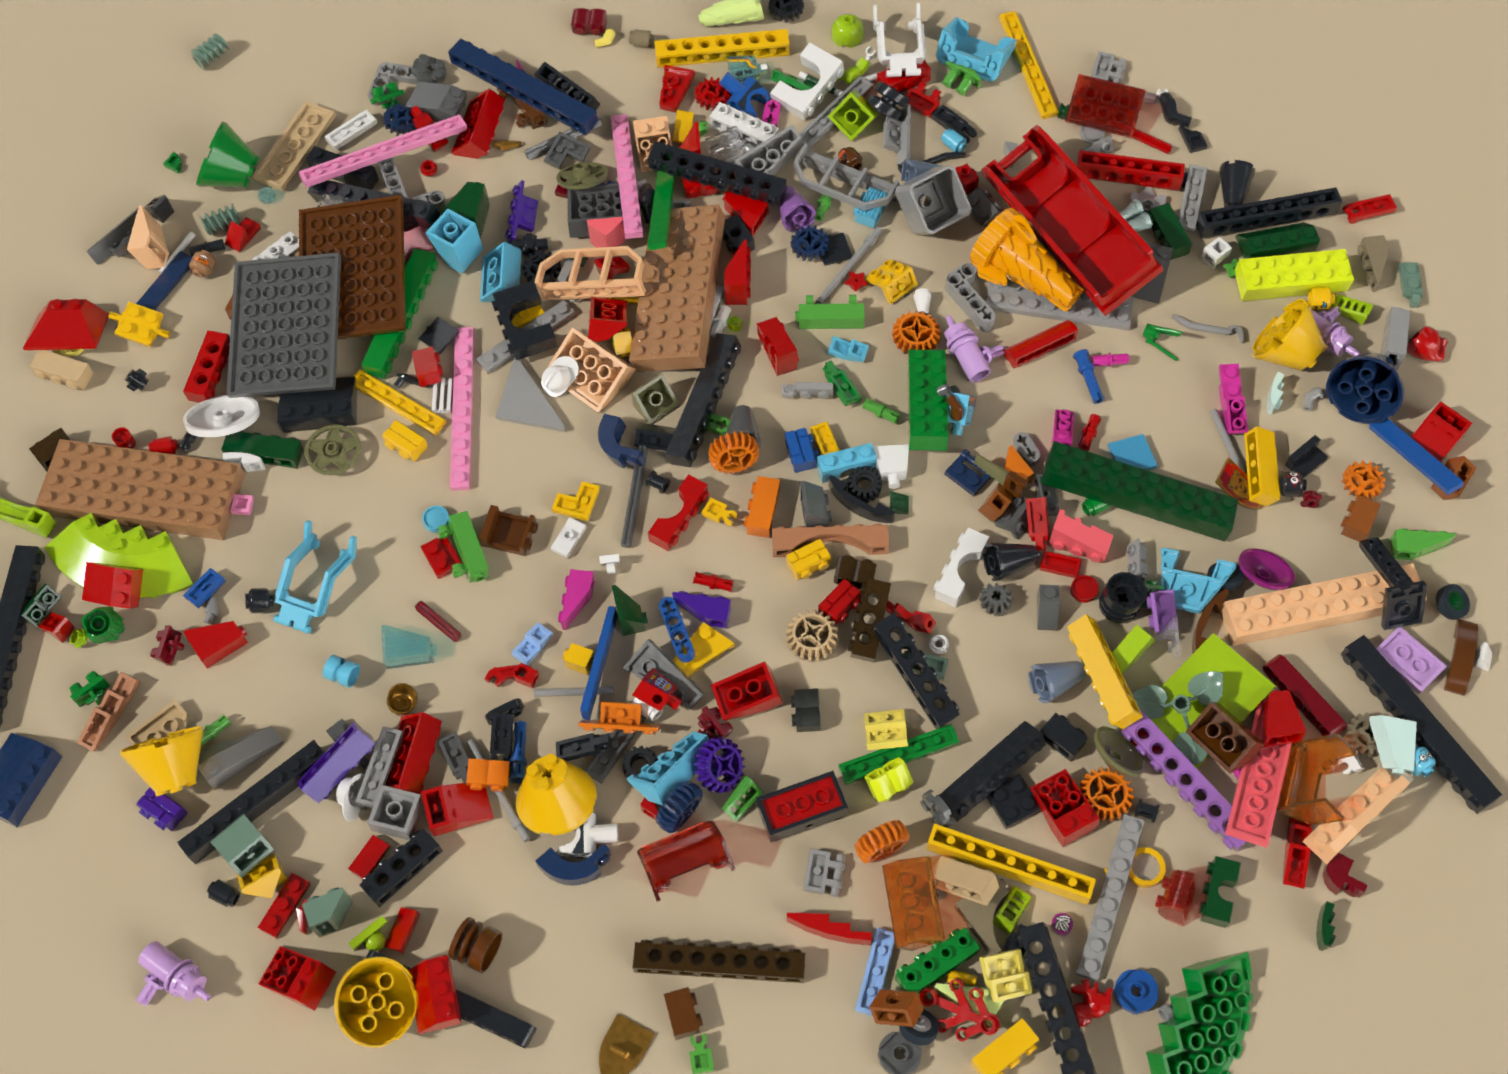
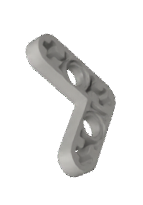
[368,62,420,106]

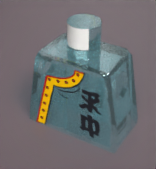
[727,56,768,83]

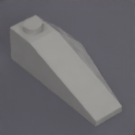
[198,726,283,790]

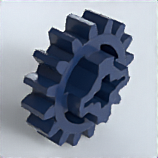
[383,103,417,136]
[790,224,829,262]

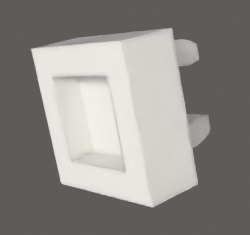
[599,554,620,574]
[1337,750,1365,775]

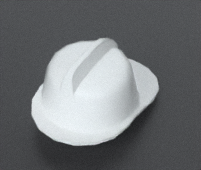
[542,356,579,397]
[336,773,365,822]

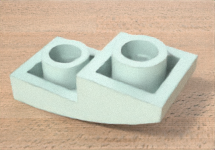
[1267,372,1285,415]

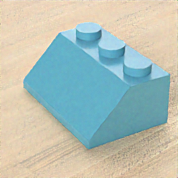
[480,242,522,302]

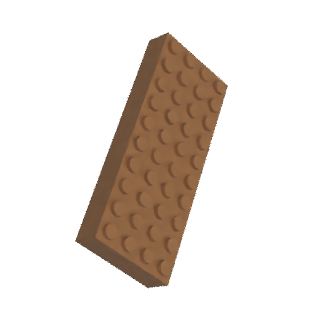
[629,204,725,372]
[35,439,245,540]

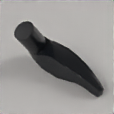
[393,373,429,389]

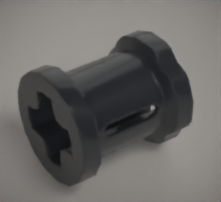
[646,471,670,494]
[1134,799,1160,823]

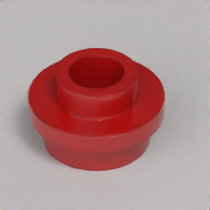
[420,160,438,177]

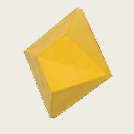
[237,853,288,899]

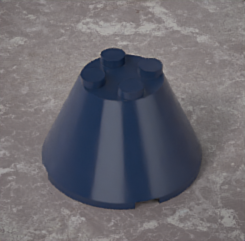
[1326,353,1404,424]

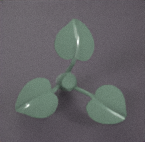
[1132,671,1223,765]

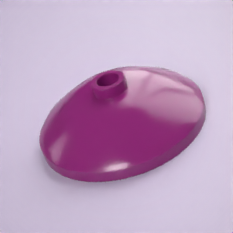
[1238,549,1295,590]

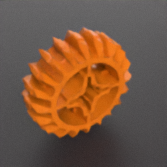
[892,310,941,354]
[708,431,759,474]
[1079,766,1134,822]
[854,820,910,863]

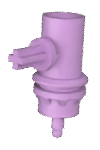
[1311,307,1360,357]
[944,315,1005,383]
[136,941,211,1006]

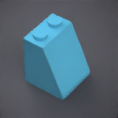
[426,209,484,274]

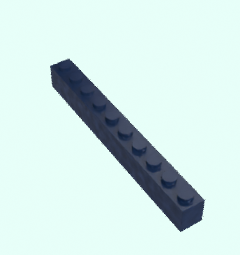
[448,38,598,136]

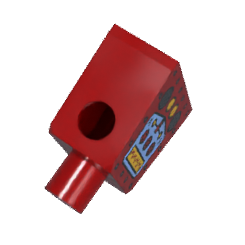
[632,668,682,711]

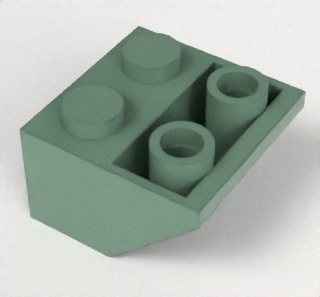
[210,814,274,878]
[302,887,353,938]

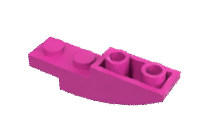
[1219,364,1248,434]

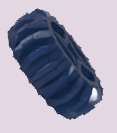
[656,781,703,833]

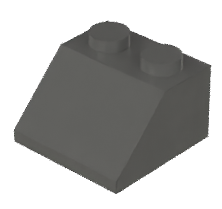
[800,481,832,527]

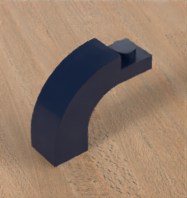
[598,414,646,469]
[535,844,611,886]

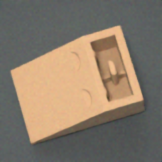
[633,116,672,173]
[127,205,169,270]

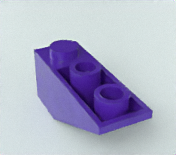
[672,591,731,629]

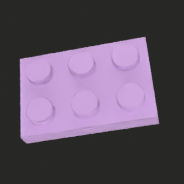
[1376,627,1447,694]

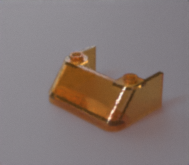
[1276,733,1357,825]

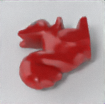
[1071,979,1112,1027]

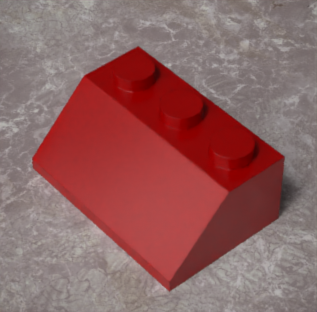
[588,297,627,342]
[408,955,462,1034]

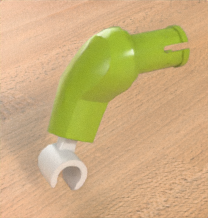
[837,46,877,84]

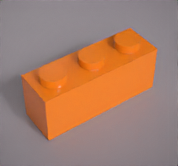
[744,476,780,538]

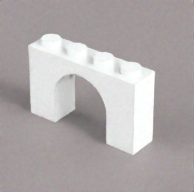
[770,43,844,121]

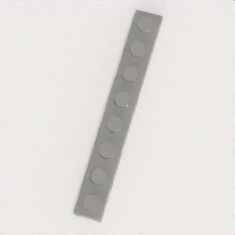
[1076,814,1144,982]

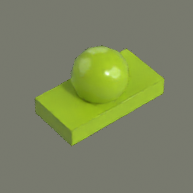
[349,916,388,952]

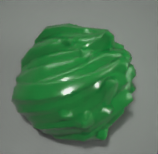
[81,606,125,644]

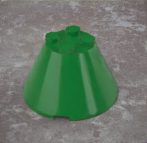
[196,121,260,188]

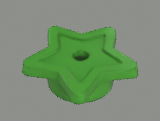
[1223,258,1238,278]

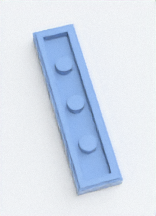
[855,927,897,1016]

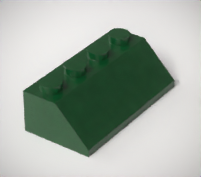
[1235,222,1320,259]

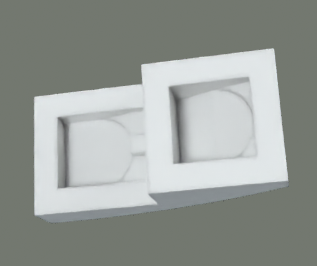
[223,452,265,472]

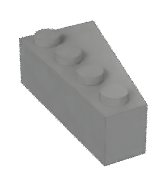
[734,125,802,185]

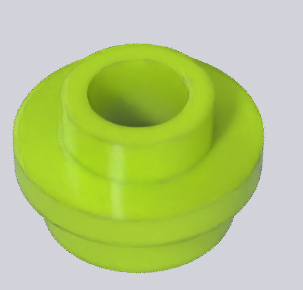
[70,628,88,648]

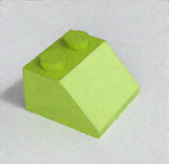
[827,89,879,141]

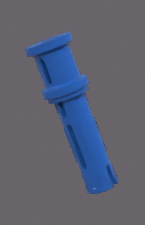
[1073,349,1104,404]
[508,721,527,783]

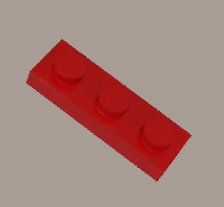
[257,873,311,939]

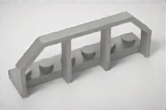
[794,144,899,211]

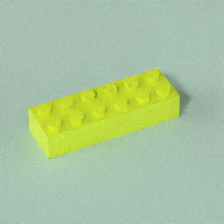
[1235,249,1354,301]

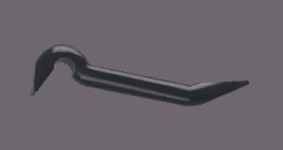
[897,152,966,173]

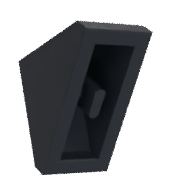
[144,195,174,223]

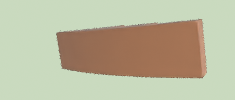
[77,672,140,752]

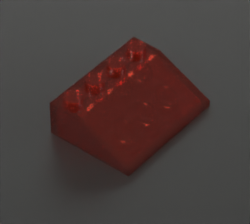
[1065,74,1146,138]

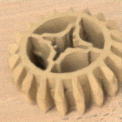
[786,609,839,662]

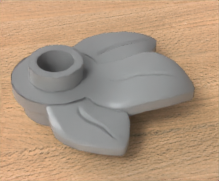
[1131,187,1166,214]

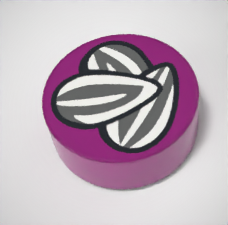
[1051,913,1073,936]

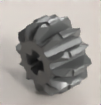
[979,582,1013,616]

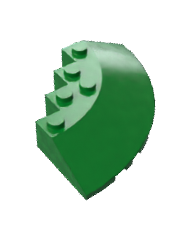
[1146,952,1253,1074]

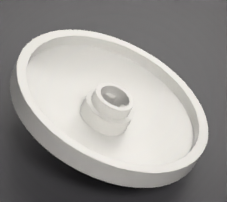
[183,395,260,437]

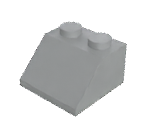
[367,785,421,840]

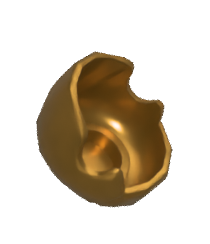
[386,683,417,716]

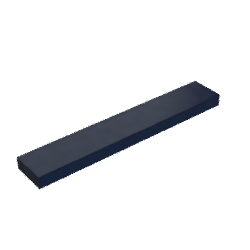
[115,251,192,330]

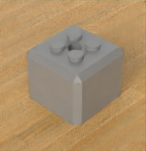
[895,165,972,235]

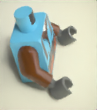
[937,384,977,436]

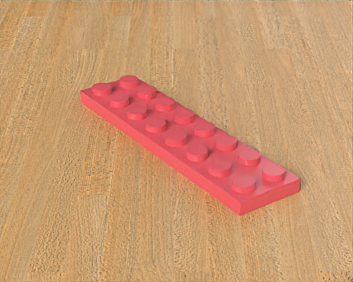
[1225,699,1299,848]

